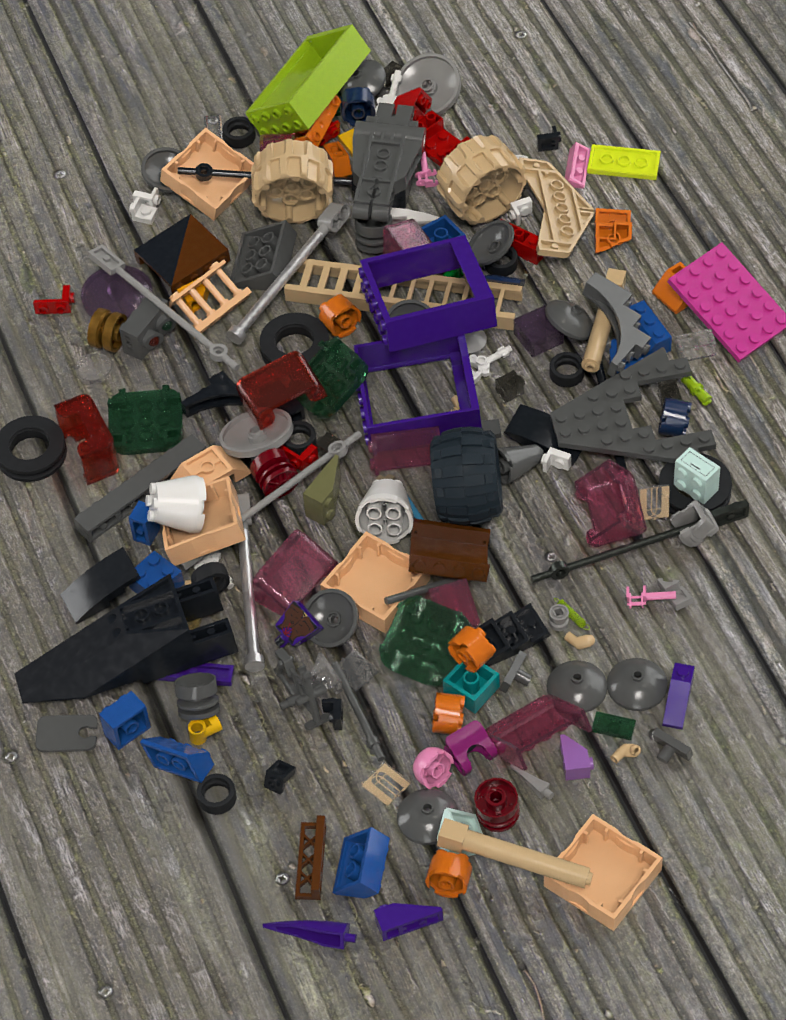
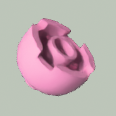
[413,747,454,789]

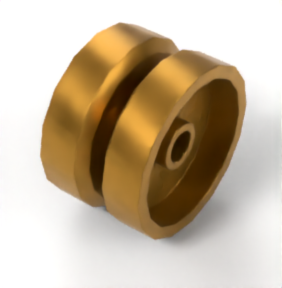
[87,308,127,353]

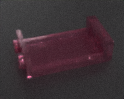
[368,426,440,476]

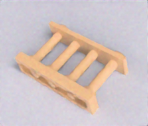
[169,260,252,334]

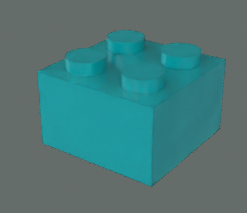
[443,662,500,714]

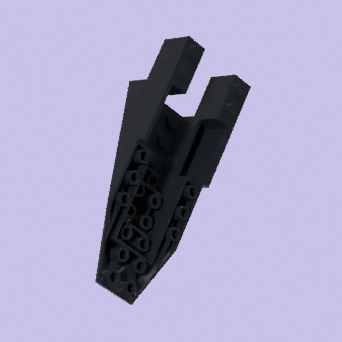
[14,574,239,704]

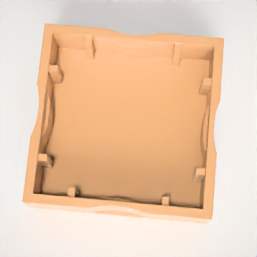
[160,127,254,220]
[162,476,246,566]
[320,531,430,634]
[544,814,663,931]

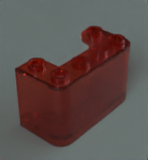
[54,394,119,486]

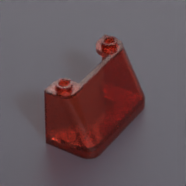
[236,351,327,430]

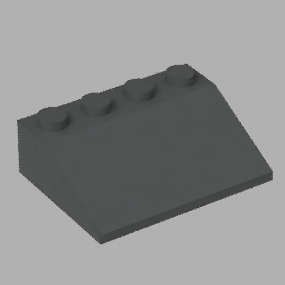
[230,220,297,290]

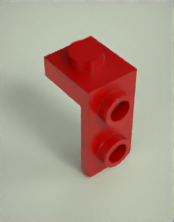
[33,285,75,314]
[278,444,319,471]

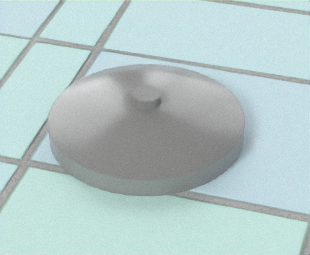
[395,53,461,115]
[219,408,294,458]

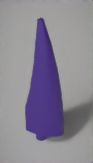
[262,920,357,949]

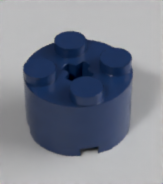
[341,87,376,127]
[658,397,692,437]

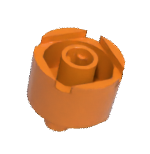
[319,294,361,338]
[448,626,496,673]
[432,692,465,735]
[425,849,472,898]

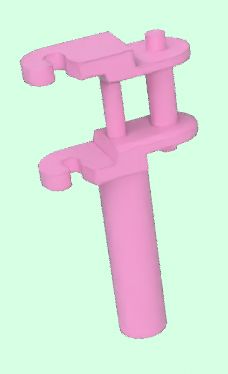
[415,151,439,188]
[626,585,676,609]

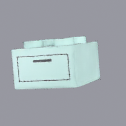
[674,447,720,504]

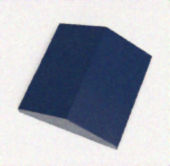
[485,275,525,289]

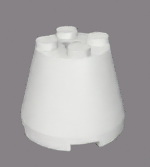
[145,475,206,533]
[355,479,414,545]

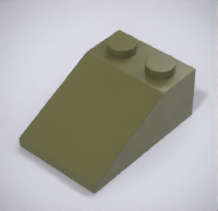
[303,454,341,526]

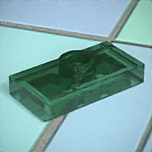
[592,711,636,741]

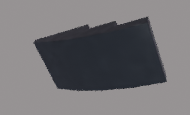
[504,404,582,466]
[60,547,141,624]
[475,603,551,666]

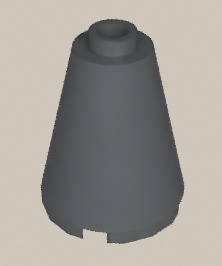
[498,444,544,485]

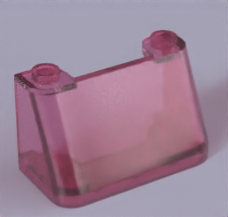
[574,459,647,547]
[253,529,338,616]

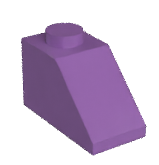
[560,734,594,780]

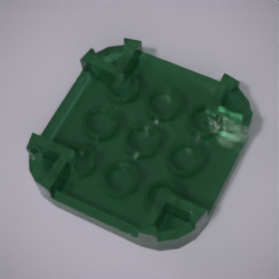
[288,336,368,419]
[107,385,184,455]
[379,595,472,688]

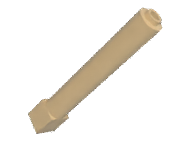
[581,268,626,373]
[437,818,593,888]

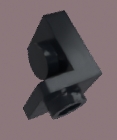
[537,126,561,152]
[322,698,343,730]
[264,759,296,794]

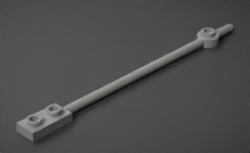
[88,244,240,371]
[179,431,362,571]

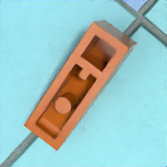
[323,141,352,178]

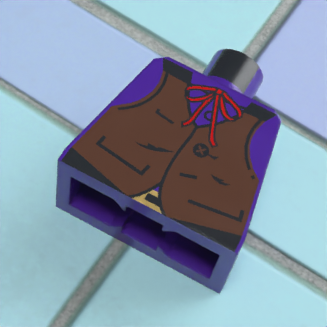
[274,600,324,648]

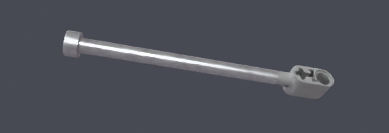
[226,202,351,345]
[237,493,265,672]

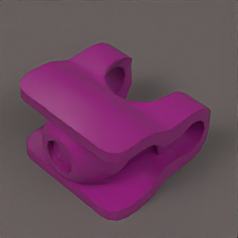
[444,720,498,776]

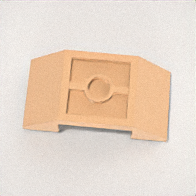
[170,445,251,484]

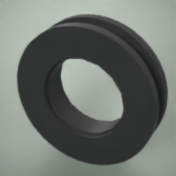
[260,313,330,376]
[0,416,67,482]
[658,453,732,520]

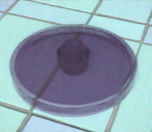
[81,265,153,319]

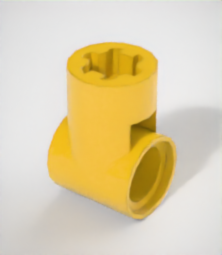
[188,715,222,745]

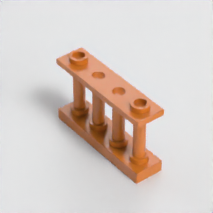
[278,95,342,147]

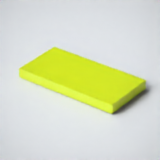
[587,144,661,180]

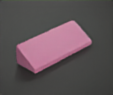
[565,142,591,189]

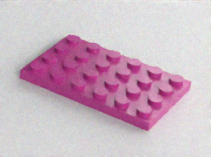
[667,242,786,363]

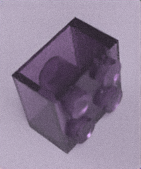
[513,305,564,357]

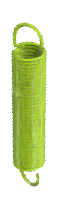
[554,598,590,630]

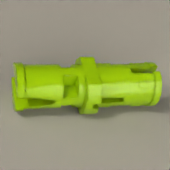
[681,376,713,406]

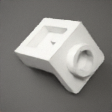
[132,187,161,207]
[508,196,532,226]
[129,197,158,225]
[541,447,571,473]

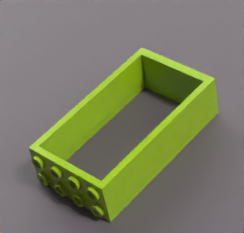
[245,24,371,139]

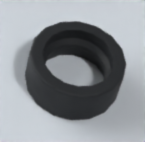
[222,116,256,148]
[484,246,518,277]
[550,352,584,387]
[283,421,317,455]
[191,562,230,593]
[196,773,237,815]

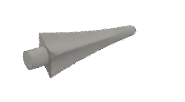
[510,764,554,800]

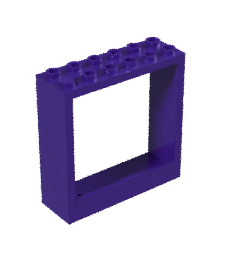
[358,235,497,352]
[351,334,482,453]

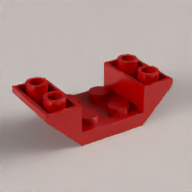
[416,110,470,167]

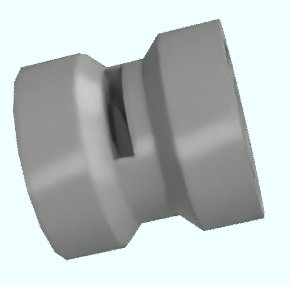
[549,604,569,631]

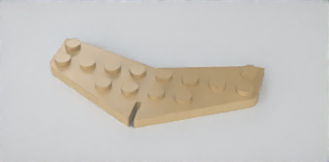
[519,157,595,258]

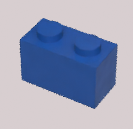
[129,501,161,546]

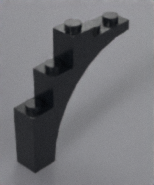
[181,371,305,422]

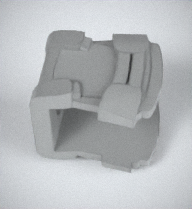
[670,500,719,547]

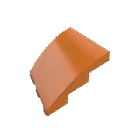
[594,208,632,254]

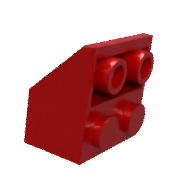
[393,87,432,121]

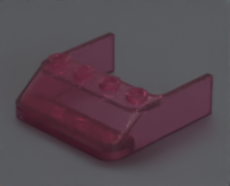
[485,694,593,771]

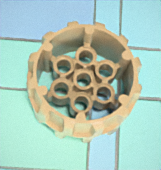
[436,135,527,225]
[251,139,333,224]

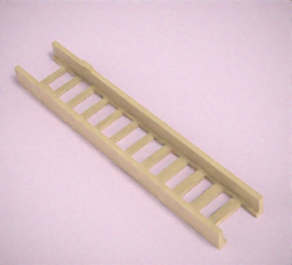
[284,259,523,331]

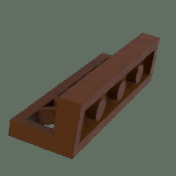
[295,815,327,900]

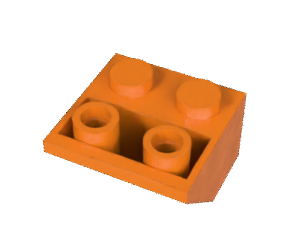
[652,262,688,314]

